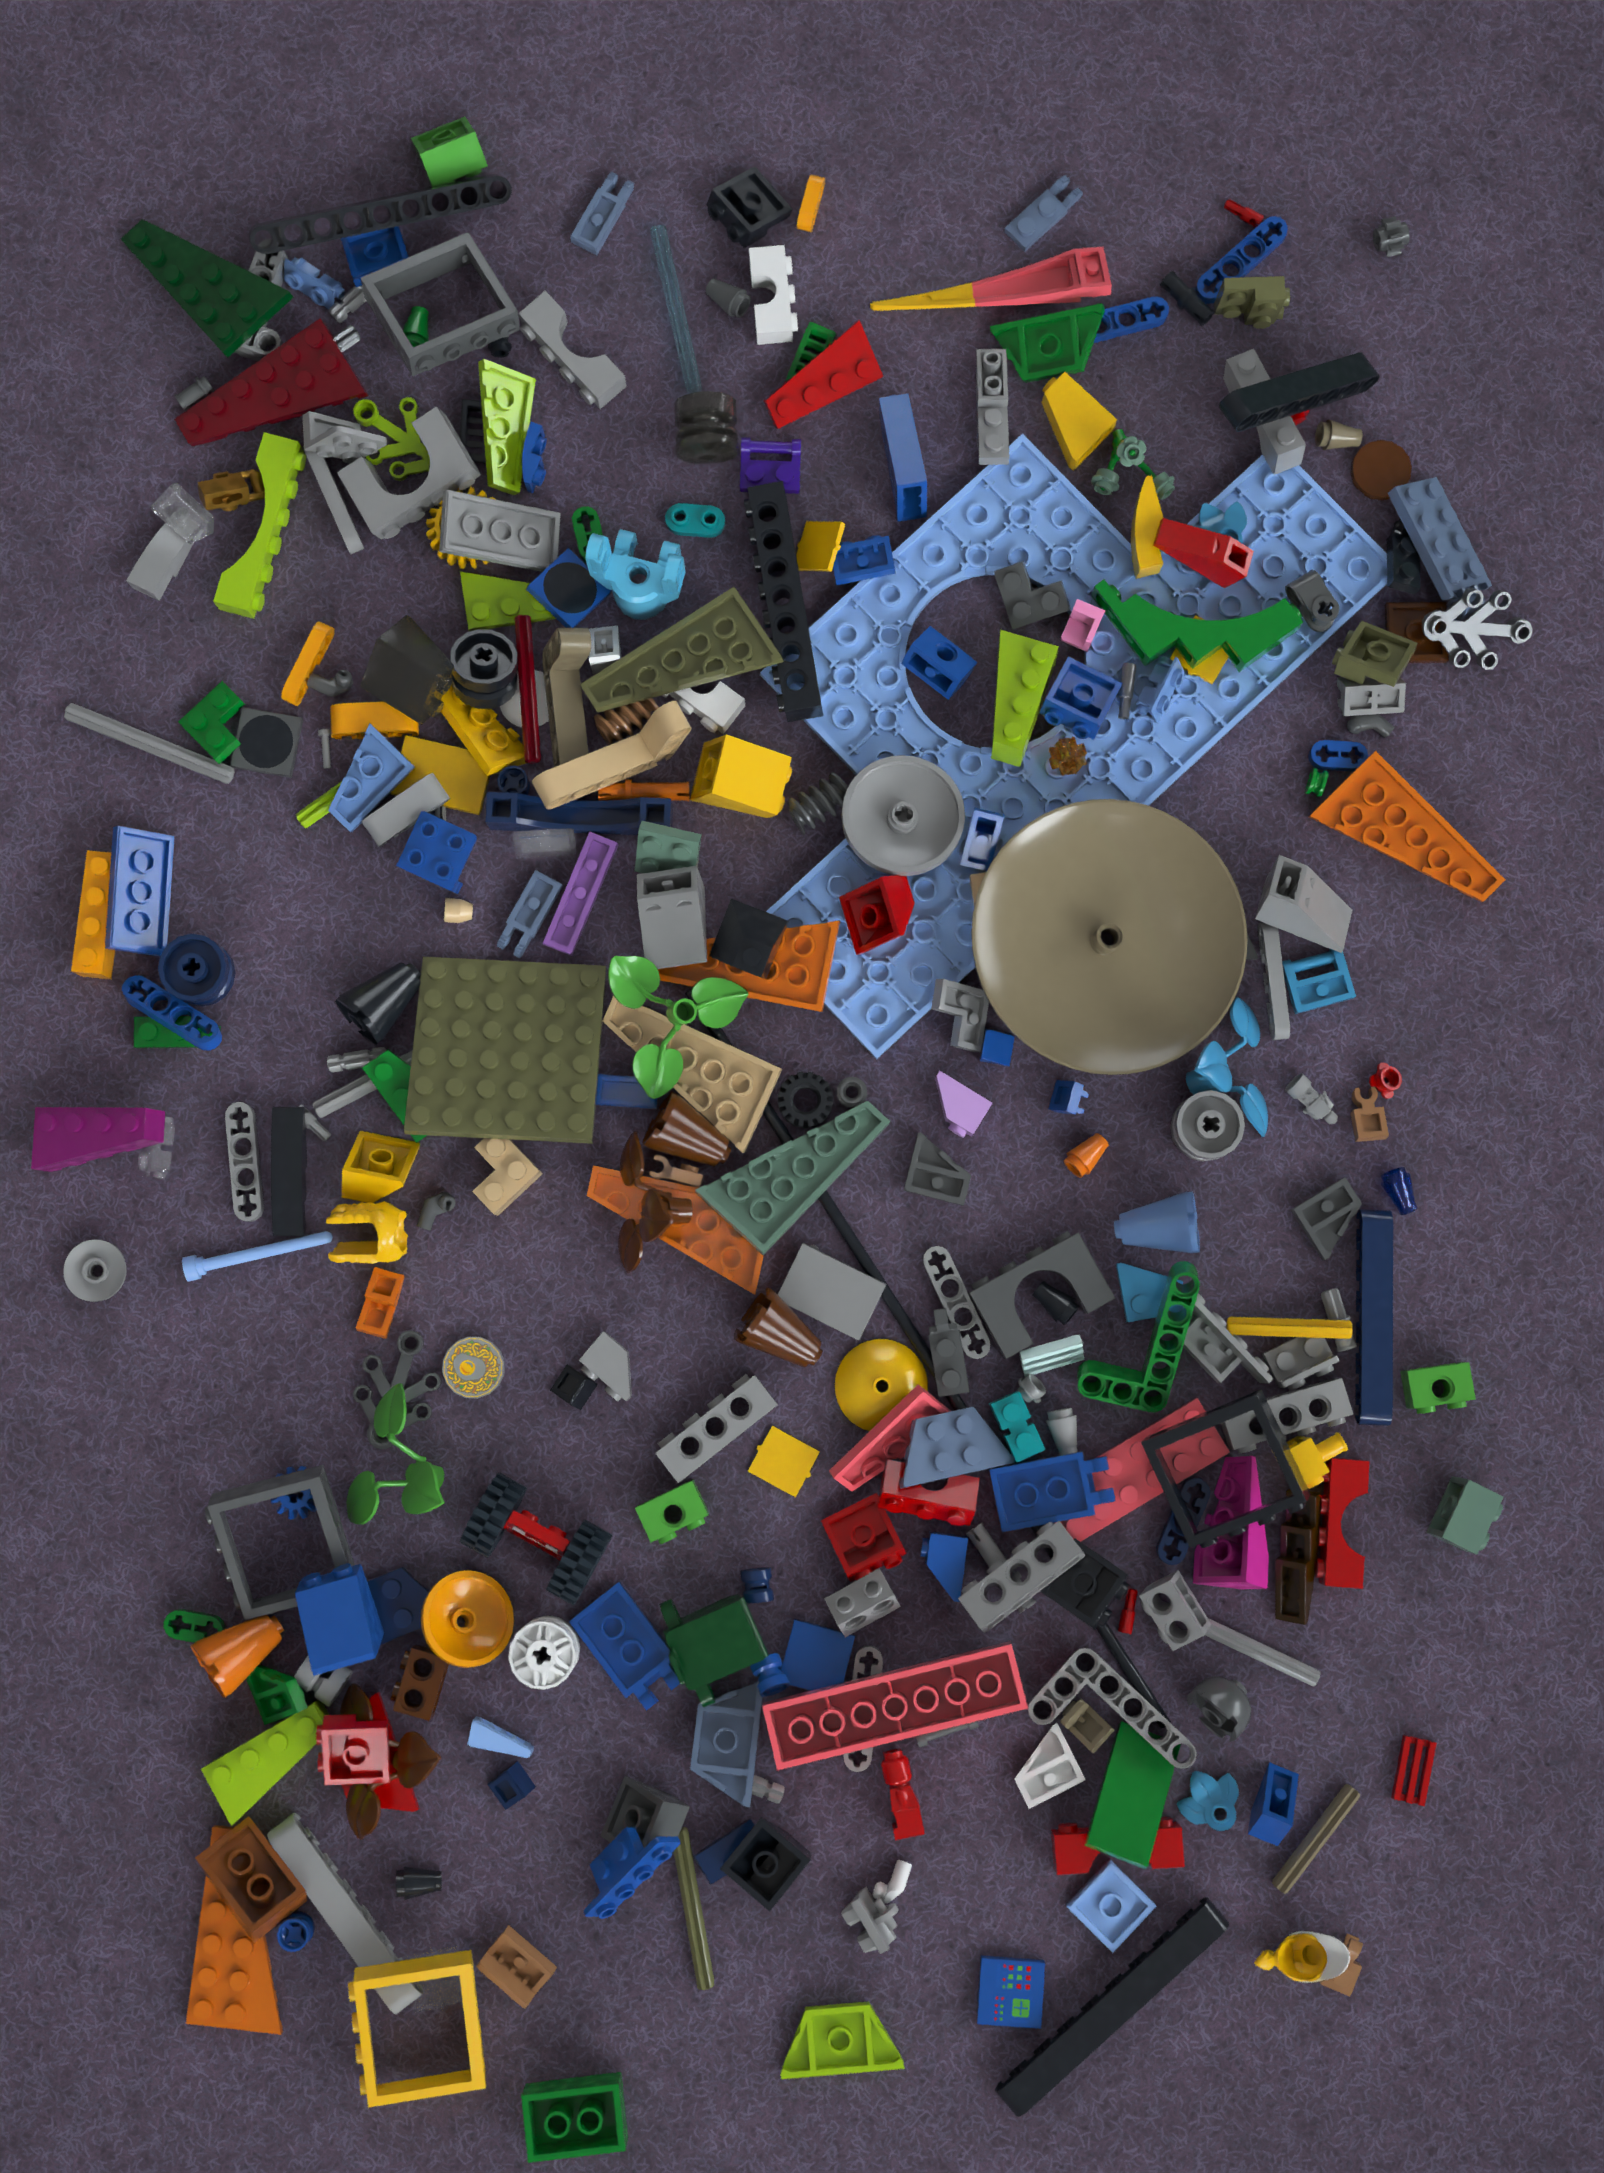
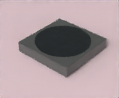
[230,707,303,778]

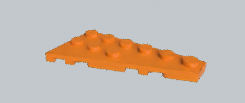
[586,1165,764,1295]
[186,1825,283,2035]

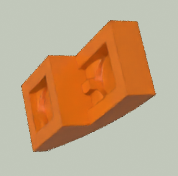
[355,1267,404,1339]

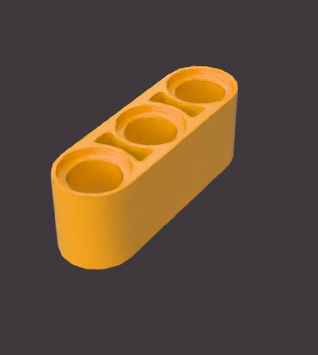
[330,701,419,740]

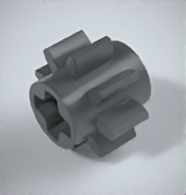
[1373,216,1410,257]

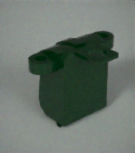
[659,1594,769,1707]

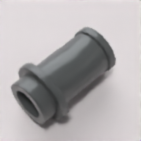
[174,376,215,411]

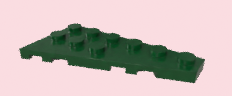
[121,219,293,358]

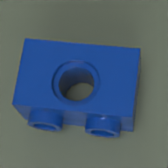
[901,626,978,700]

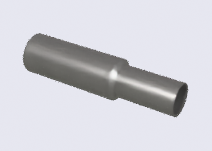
[1118,663,1136,719]

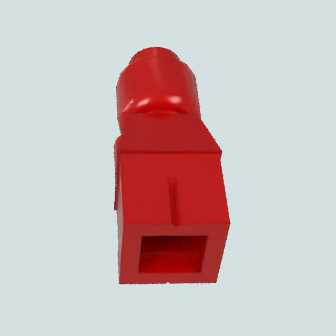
[881,1748,925,1840]

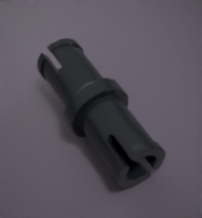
[1160,271,1215,326]

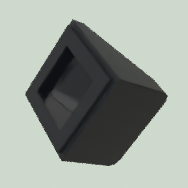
[550,1364,598,1410]

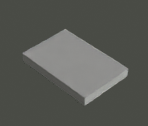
[778,1243,887,1340]

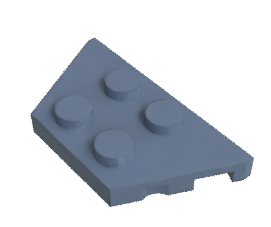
[899,1407,1015,1489]
[690,1681,763,1808]

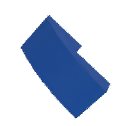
[522,421,547,494]

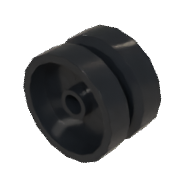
[450,629,518,709]

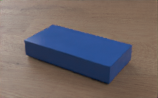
[596,1074,658,1109]

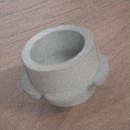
[1018,1374,1046,1403]

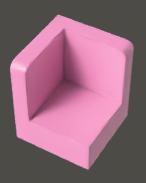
[1061,599,1105,652]

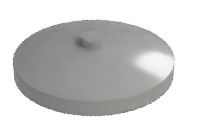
[841,755,965,876]

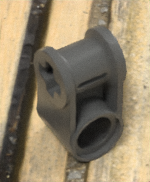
[1285,570,1339,632]

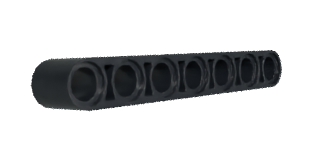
[1219,352,1380,432]

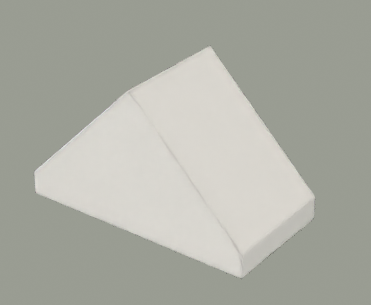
[589,626,622,674]

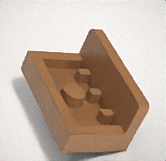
[477,1925,557,2008]

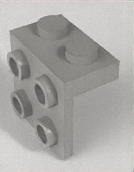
[303,411,387,464]

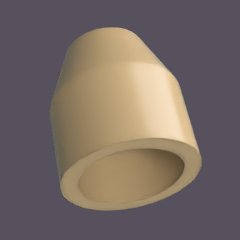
[444,898,473,923]

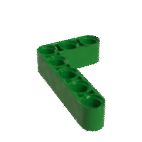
[1077,1261,1200,1413]

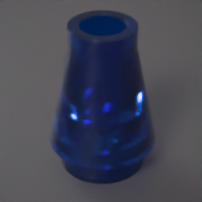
[1381,1167,1418,1215]

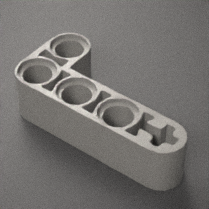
[235,238,289,361]

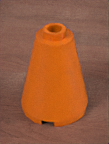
[190,1615,284,1697]

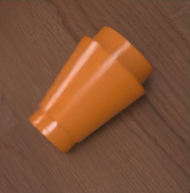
[1064,1133,1109,1178]

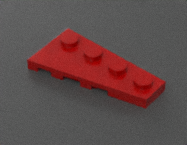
[764,320,884,429]

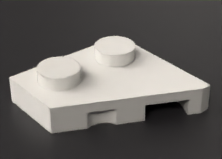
[1014,1723,1086,1809]

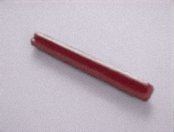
[514,615,541,764]

